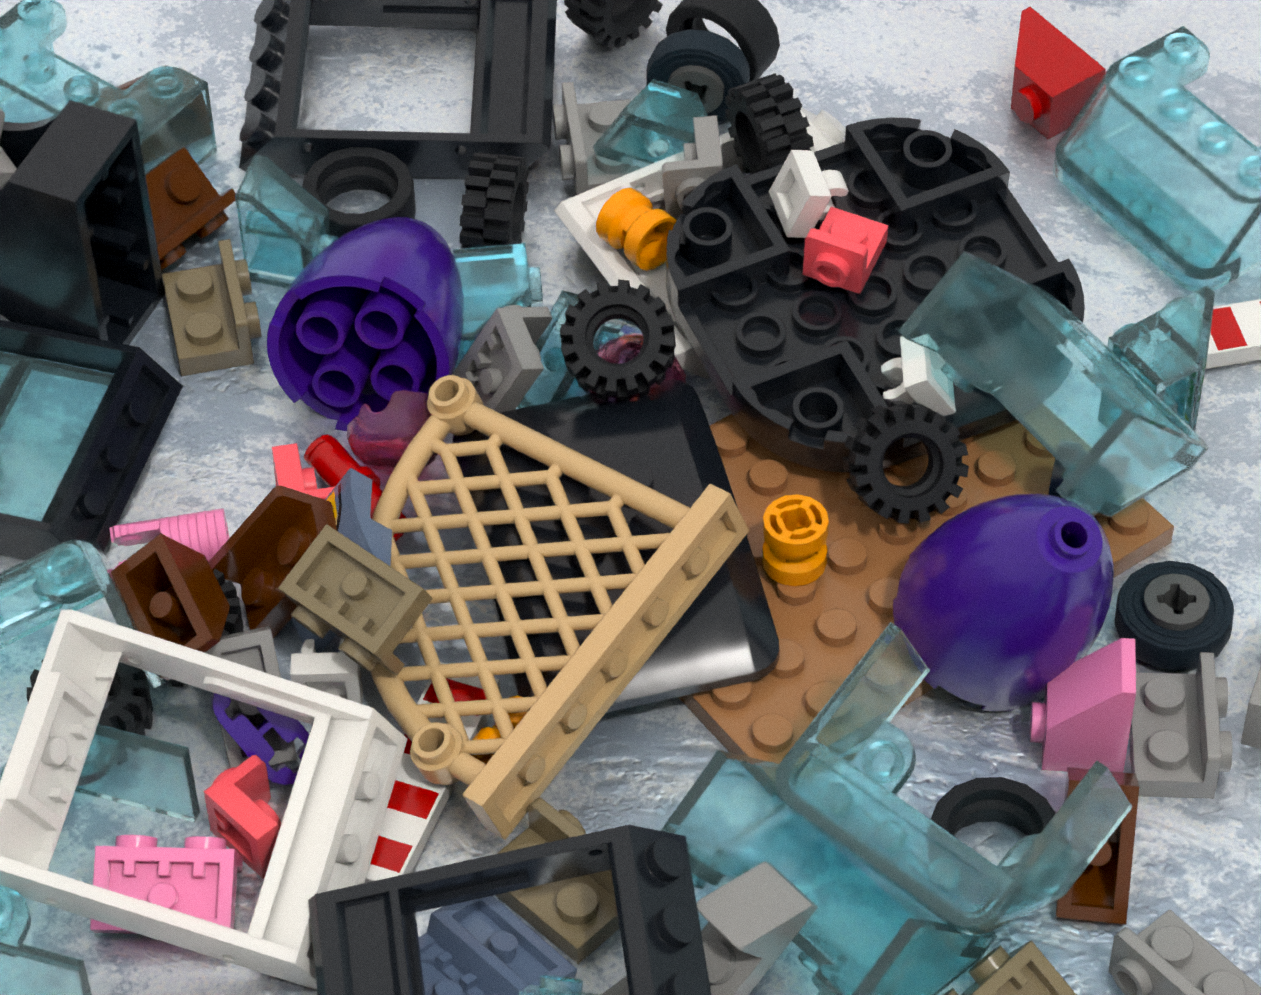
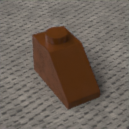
[110,533,230,681]
[1056,767,1139,925]

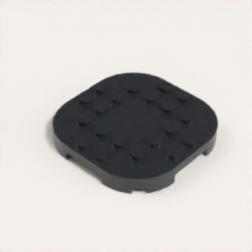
[666,117,1085,472]

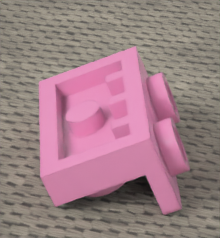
[90,835,243,934]

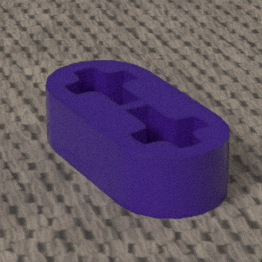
[211,692,309,785]

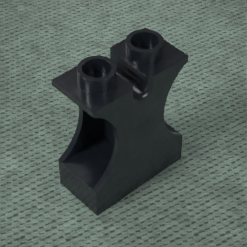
[0,100,165,345]

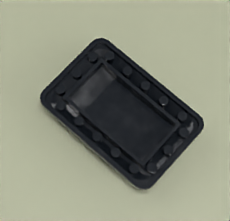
[452,379,780,713]

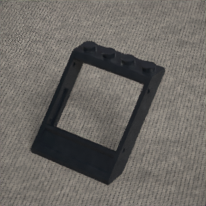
[239,0,557,179]
[308,825,711,995]

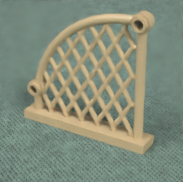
[371,375,749,840]

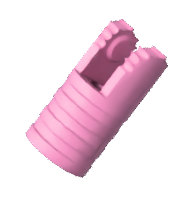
[109,508,229,568]

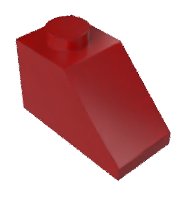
[1011,7,1106,140]

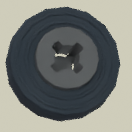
[646,29,750,124]
[1114,561,1234,671]

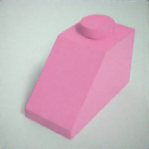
[1029,638,1136,772]

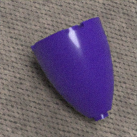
[267,217,464,436]
[893,494,1114,711]

